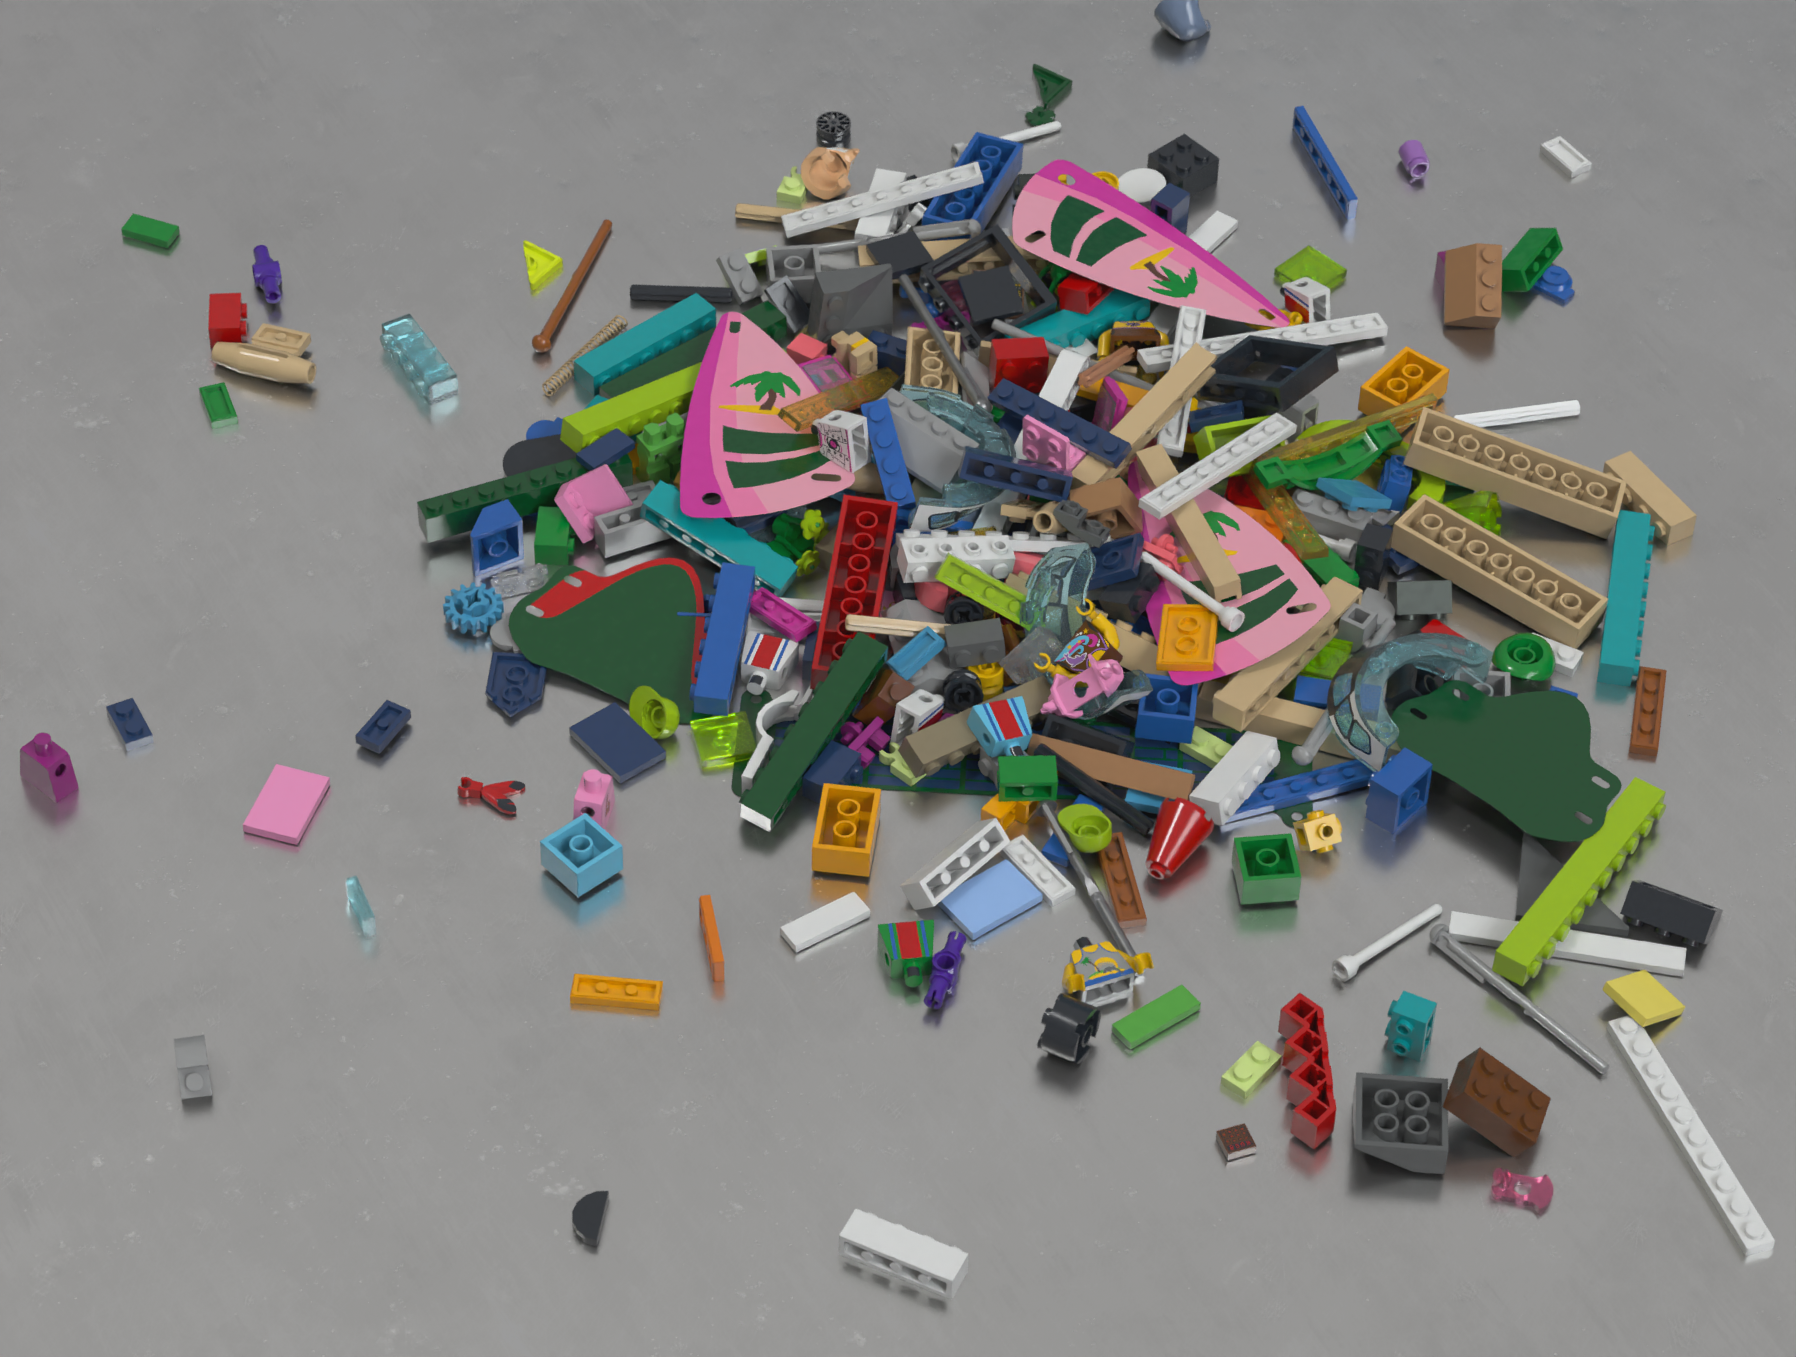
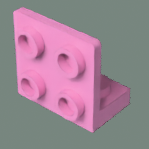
[1023,415,1086,471]
[554,464,633,543]

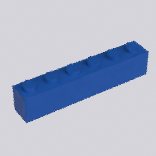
[689,562,755,717]

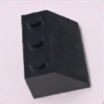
[1384,629,1454,720]
[1042,713,1135,791]
[1620,880,1723,947]

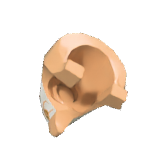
[801,147,860,200]

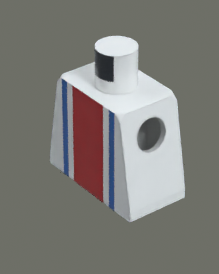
[1280,277,1330,324]
[741,631,799,695]
[890,689,946,746]

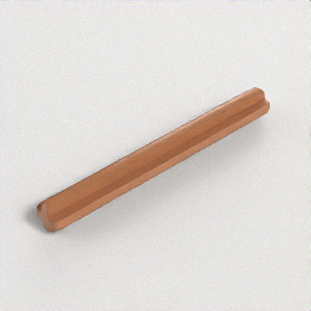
[1077,345,1135,388]

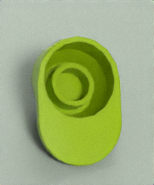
[629,686,680,739]
[1058,804,1112,853]

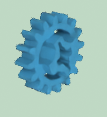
[443,582,504,635]

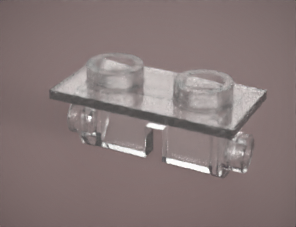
[490,563,548,600]

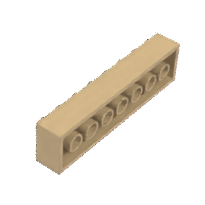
[1403,407,1627,539]
[1391,494,1608,649]

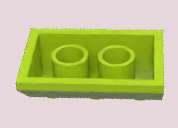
[1193,415,1290,478]

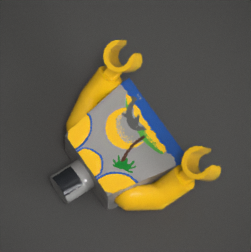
[1061,937,1154,1004]

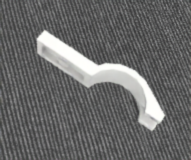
[741,689,799,794]

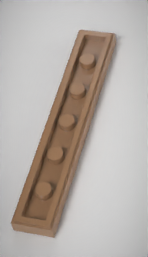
[1027,733,1196,801]

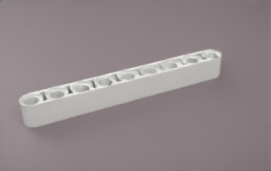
[972,349,1090,535]

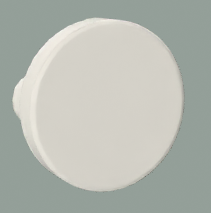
[1119,168,1166,211]

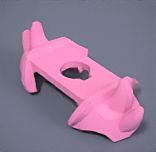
[1040,654,1124,719]

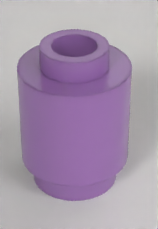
[1398,140,1430,177]

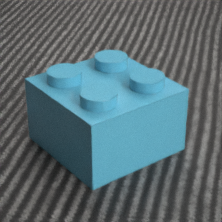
[540,813,623,898]

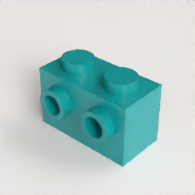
[1385,990,1437,1062]

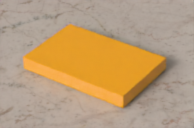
[1156,604,1219,671]

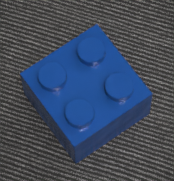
[1135,673,1198,744]
[1365,748,1433,835]

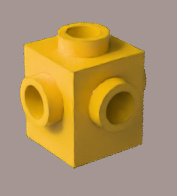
[1293,809,1342,853]

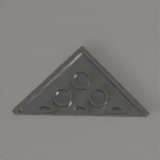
[1515,832,1629,937]

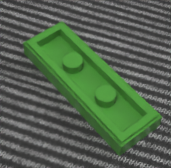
[1111,984,1201,1050]

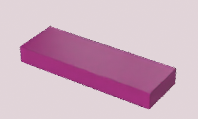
[749,587,817,643]

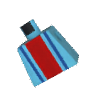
[967,696,1032,757]

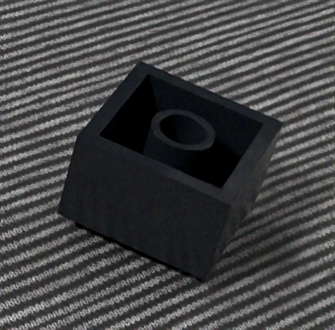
[1147,134,1219,197]

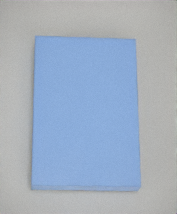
[937,859,1043,940]

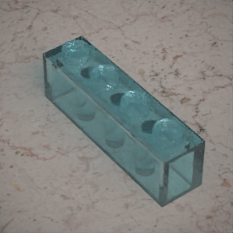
[380,313,458,405]

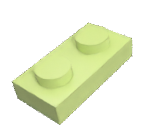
[1179,726,1233,768]
[1221,1041,1282,1099]

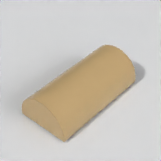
[904,327,960,421]

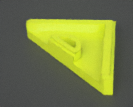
[523,240,563,291]

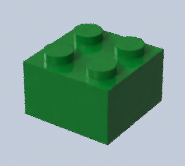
[1231,833,1302,904]

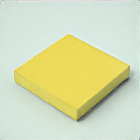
[1602,969,1685,1027]

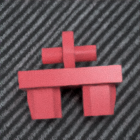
[1140,534,1184,582]

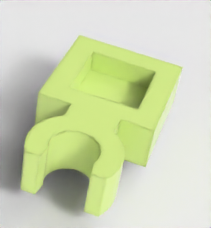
[777,166,808,205]
[879,742,926,786]

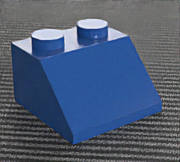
[470,499,524,577]

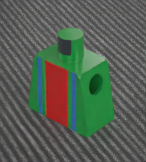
[877,920,934,987]

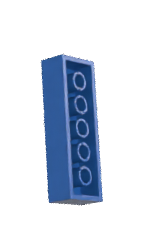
[922,132,1023,241]

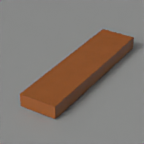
[1629,666,1667,757]
[1096,832,1147,928]

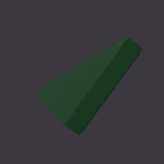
[1032,63,1072,110]

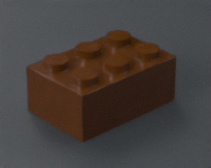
[1443,1047,1551,1158]

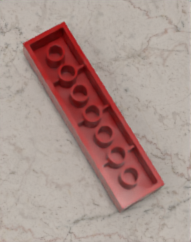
[810,495,898,697]

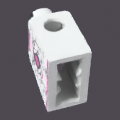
[811,410,871,473]

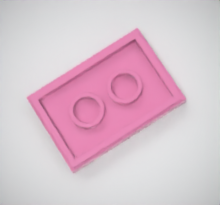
[243,764,330,845]

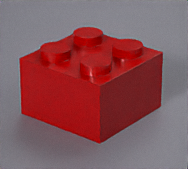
[988,337,1049,394]

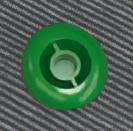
[1492,633,1556,681]

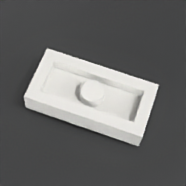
[1532,633,1584,677]

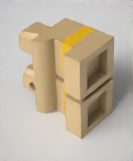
[831,331,878,392]

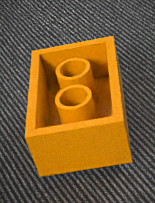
[1358,346,1450,433]
[812,783,881,877]

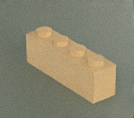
[1603,451,1697,546]

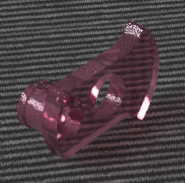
[1491,1168,1553,1214]

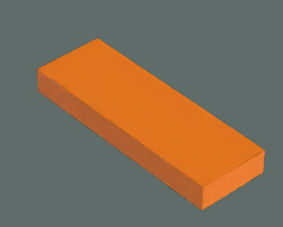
[699,895,725,982]

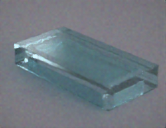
[346,876,377,939]

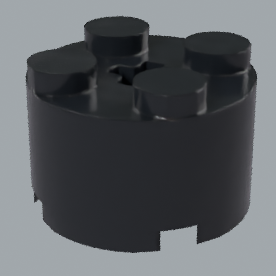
[1037,993,1101,1064]

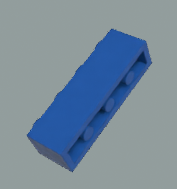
[860,398,916,510]

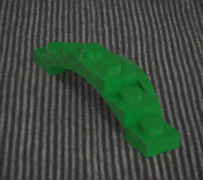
[1253,420,1403,490]

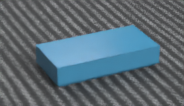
[886,626,947,681]

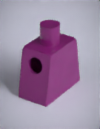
[20,732,79,803]

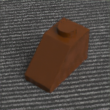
[852,668,915,726]

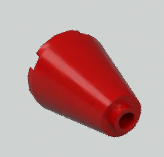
[1145,797,1214,879]

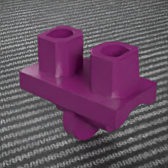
[841,716,891,769]

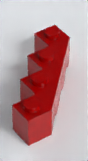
[1278,993,1337,1149]

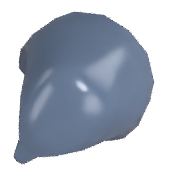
[1154,0,1211,41]

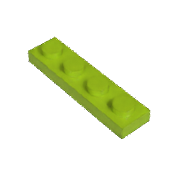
[934,552,1046,631]

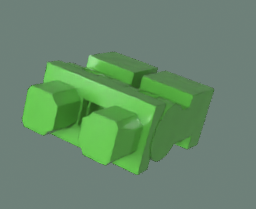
[636,413,685,486]

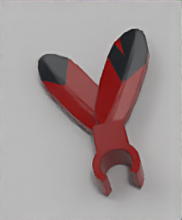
[457,777,525,814]

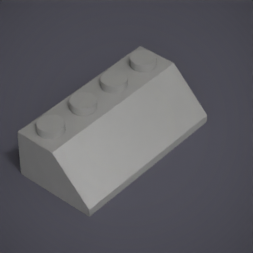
[869,388,980,494]
[881,599,964,698]

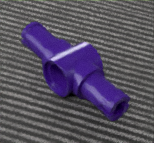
[252,245,282,303]
[923,931,967,1009]

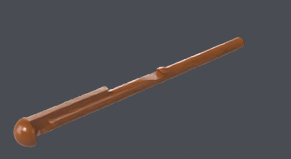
[532,219,612,353]

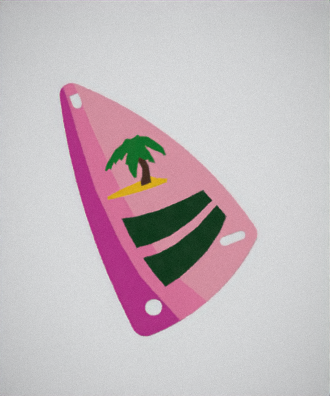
[1012,159,1289,328]
[680,312,855,518]
[1128,460,1331,686]

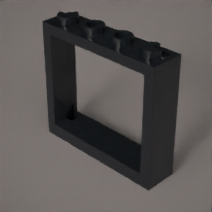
[919,224,1057,357]
[1197,335,1339,412]

